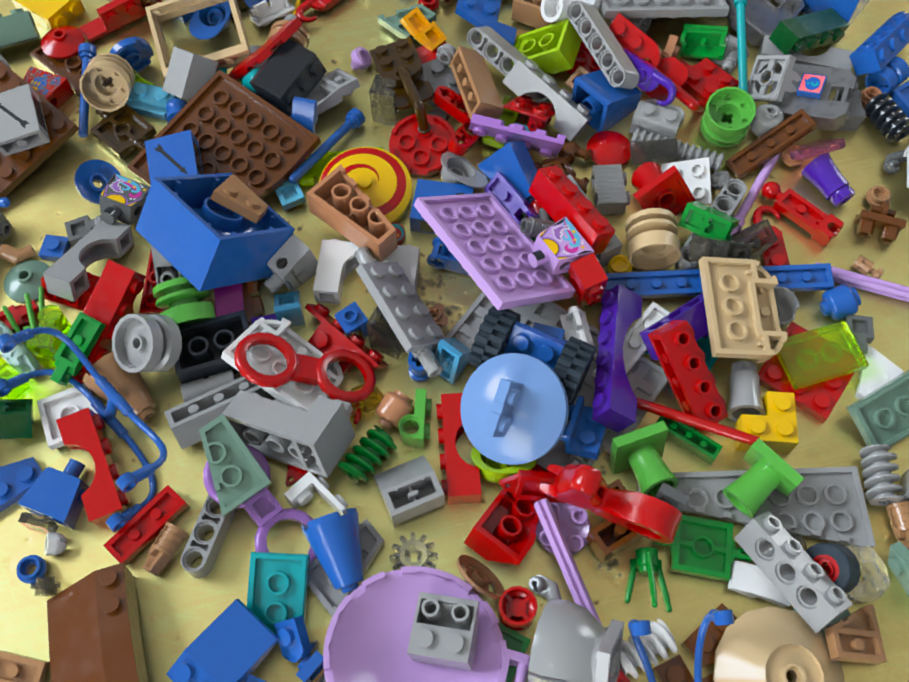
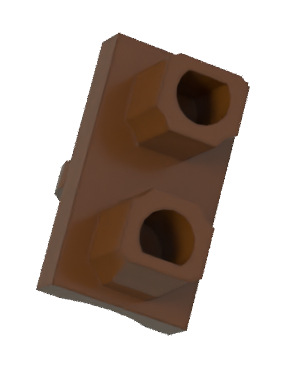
[854,201,907,243]

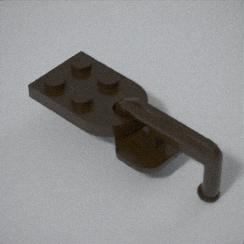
[369,37,434,134]

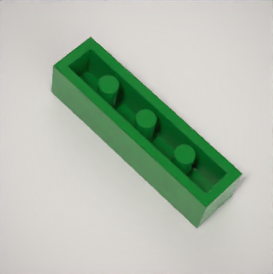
[656,416,723,465]

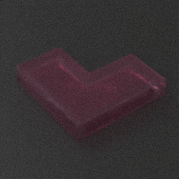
[789,138,846,160]

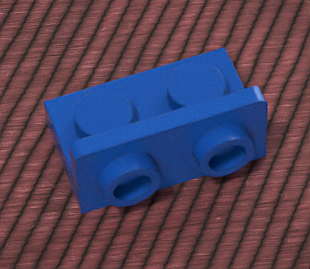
[561,396,607,460]

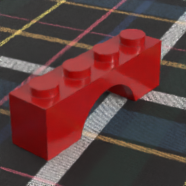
[436,393,481,505]
[56,407,130,525]

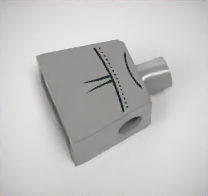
[263,234,318,294]

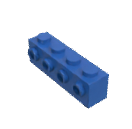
[849,11,909,76]

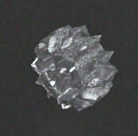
[389,532,438,570]

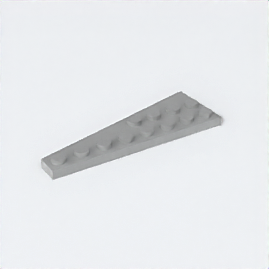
[638,466,876,549]

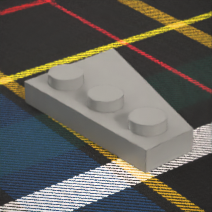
[308,519,385,617]

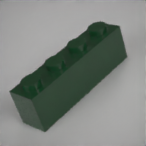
[768,8,849,55]

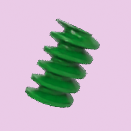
[337,425,397,484]

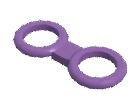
[203,444,317,563]

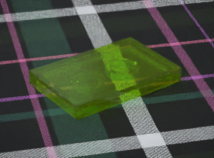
[777,321,869,390]

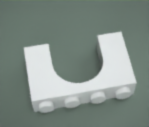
[313,239,420,304]

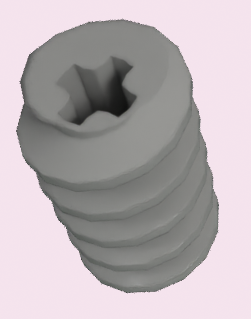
[859,444,904,506]

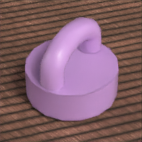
[351,47,372,70]

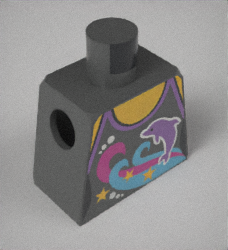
[100,173,150,225]

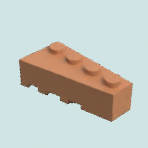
[306,165,398,262]

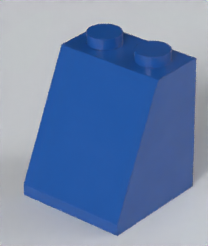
[572,70,642,132]

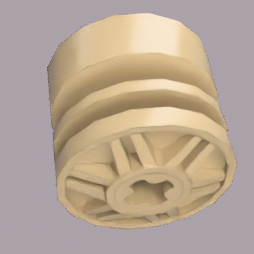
[79,53,135,112]
[625,208,682,271]

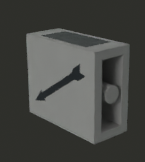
[0,84,50,157]

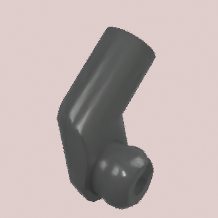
[883,150,907,174]

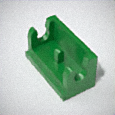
[680,24,728,60]
[678,201,740,245]

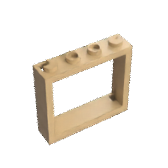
[145,0,252,78]

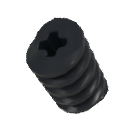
[865,93,909,143]

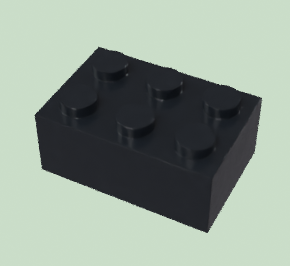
[174,310,250,384]

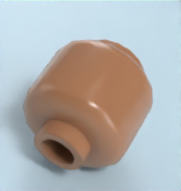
[375,390,415,430]

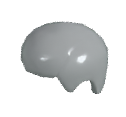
[774,286,800,328]

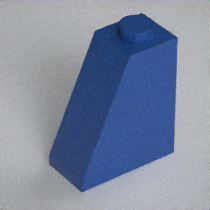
[478,141,537,204]

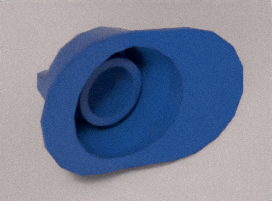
[189,1,231,40]

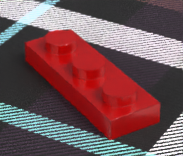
[103,485,189,565]

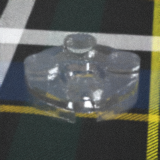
[827,545,890,605]

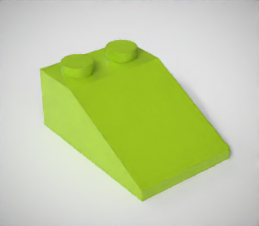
[511,18,582,74]

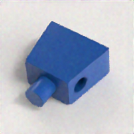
[17,459,89,530]

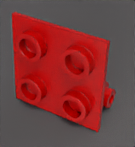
[503,95,555,132]

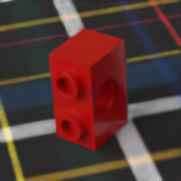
[567,253,608,308]

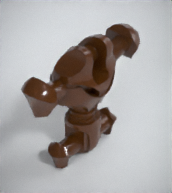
[534,142,593,194]

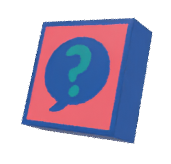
[797,73,827,99]

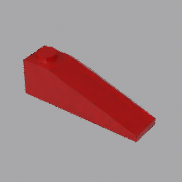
[464,464,547,565]

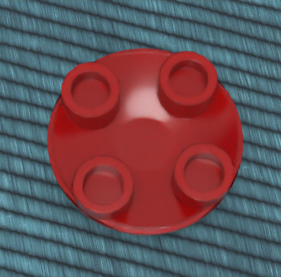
[587,131,632,165]

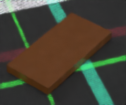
[29,45,113,97]

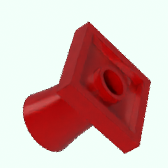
[631,162,696,216]

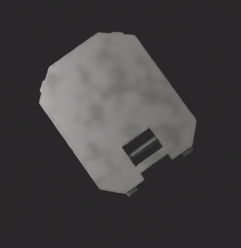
[727,0,804,46]
[768,64,859,131]

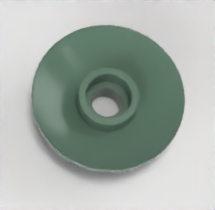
[4,260,49,304]

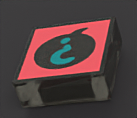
[18,512,59,534]

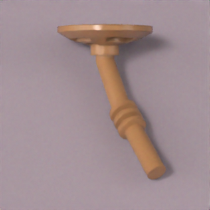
[456,555,504,599]

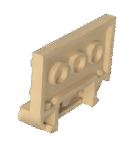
[698,256,787,363]

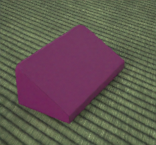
[214,283,245,317]

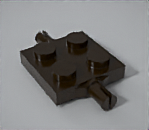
[90,104,157,160]

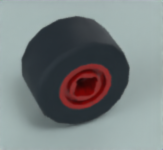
[806,543,861,594]

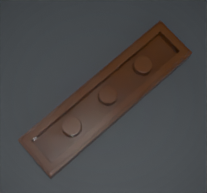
[725,109,817,180]

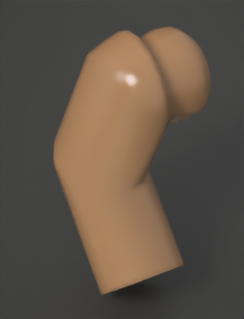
[0,244,36,264]

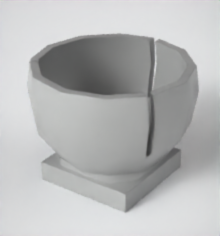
[528,599,624,682]

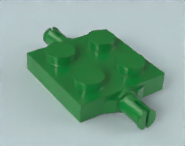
[653,515,752,582]

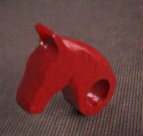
[540,464,683,544]

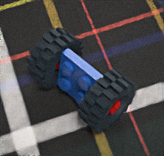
[468,306,597,409]

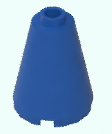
[301,508,363,594]

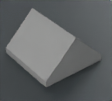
[162,46,219,101]

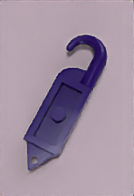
[623,48,676,106]

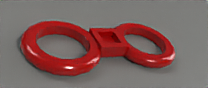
[234,332,376,404]

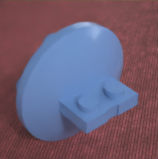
[460,353,568,465]

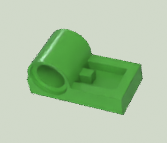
[399,389,432,448]

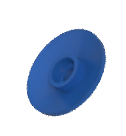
[74,159,121,205]

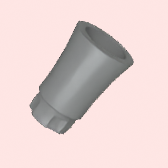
[727,361,766,422]

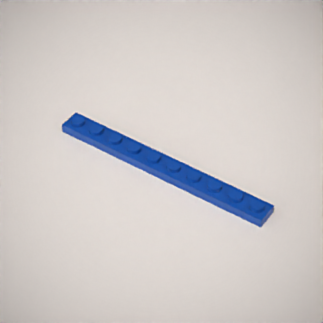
[603,263,834,298]

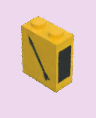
[12,0,85,31]

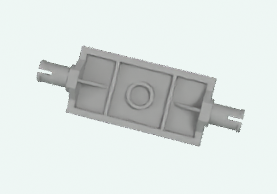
[354,247,445,378]

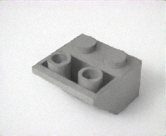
[373,455,445,526]
[407,592,479,671]

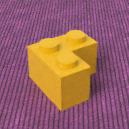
[733,391,799,455]

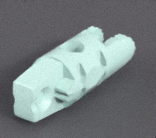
[0,321,41,374]

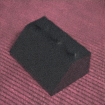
[249,39,327,116]

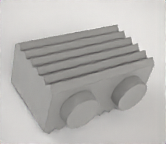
[629,101,683,140]
[591,164,630,216]

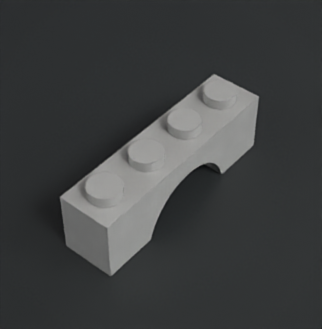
[758,35,853,73]
[502,58,593,141]
[43,220,134,302]

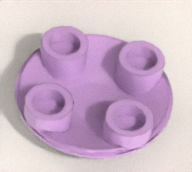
[536,502,591,555]

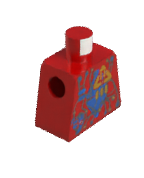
[23,67,75,110]

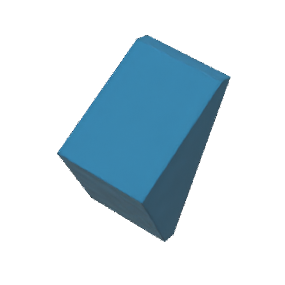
[274,290,305,328]
[435,338,472,385]

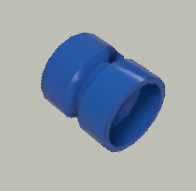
[865,56,909,94]

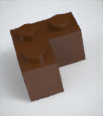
[585,479,643,564]

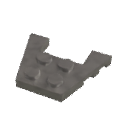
[376,59,462,121]

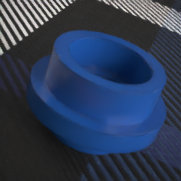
[16,555,47,584]

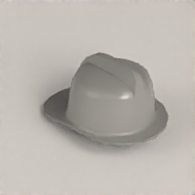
[440,152,488,188]

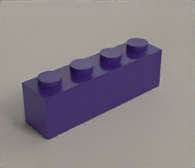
[639,293,709,360]

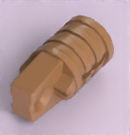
[886,501,909,550]
[142,522,189,576]

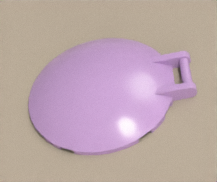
[323,566,530,682]

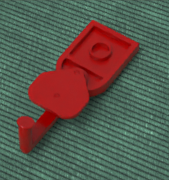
[609,13,706,113]

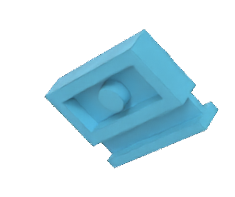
[125,82,179,120]

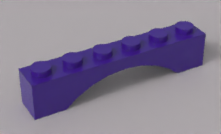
[592,284,642,433]

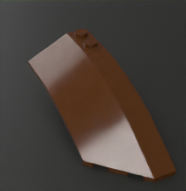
[47,562,148,682]

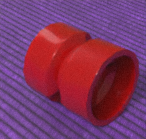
[497,586,538,633]

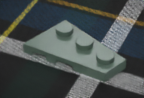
[199,414,272,517]

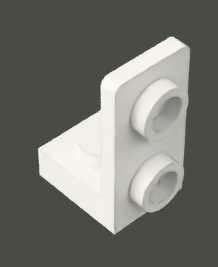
[284,472,348,516]

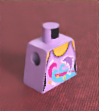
[528,217,594,275]

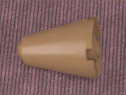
[83,351,156,422]

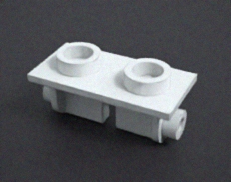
[249,0,296,27]
[560,306,597,358]

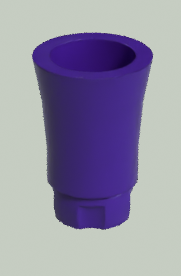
[801,152,855,207]

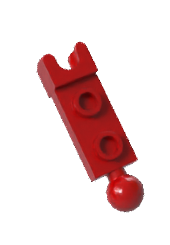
[762,181,844,247]

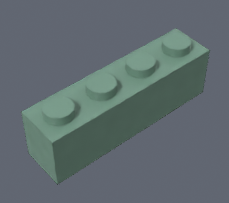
[0,8,41,49]

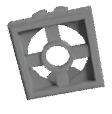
[748,55,801,103]

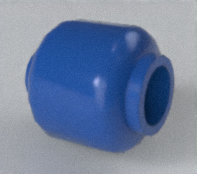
[819,284,861,321]

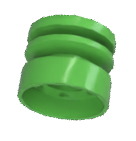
[700,87,756,148]
[152,277,216,327]

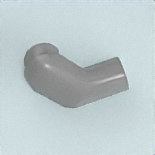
[529,575,562,602]

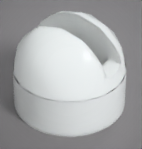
[44,532,67,555]

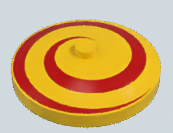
[319,147,412,223]

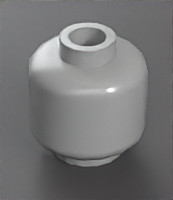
[750,104,784,137]

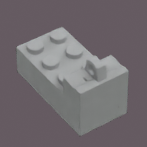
[221,390,356,478]

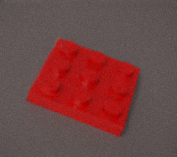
[758,321,861,423]

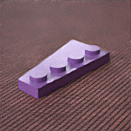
[469,113,566,158]

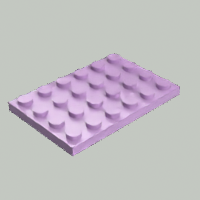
[414,193,576,310]

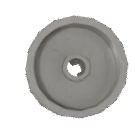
[112,314,182,373]

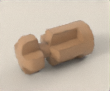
[851,255,884,279]

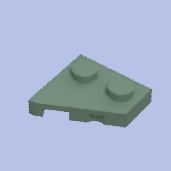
[378,4,436,40]

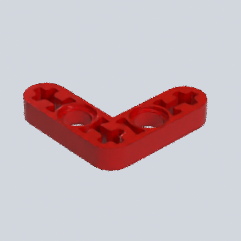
[432,86,482,156]

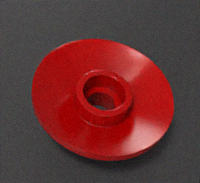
[41,25,85,59]

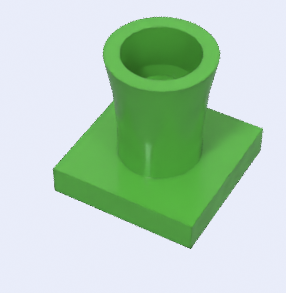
[609,421,679,497]
[722,438,805,518]

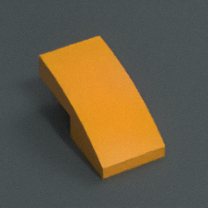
[399,7,447,51]

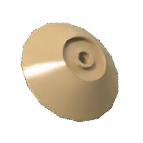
[713,606,844,682]

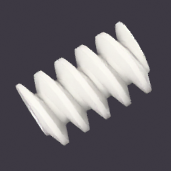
[620,618,678,679]

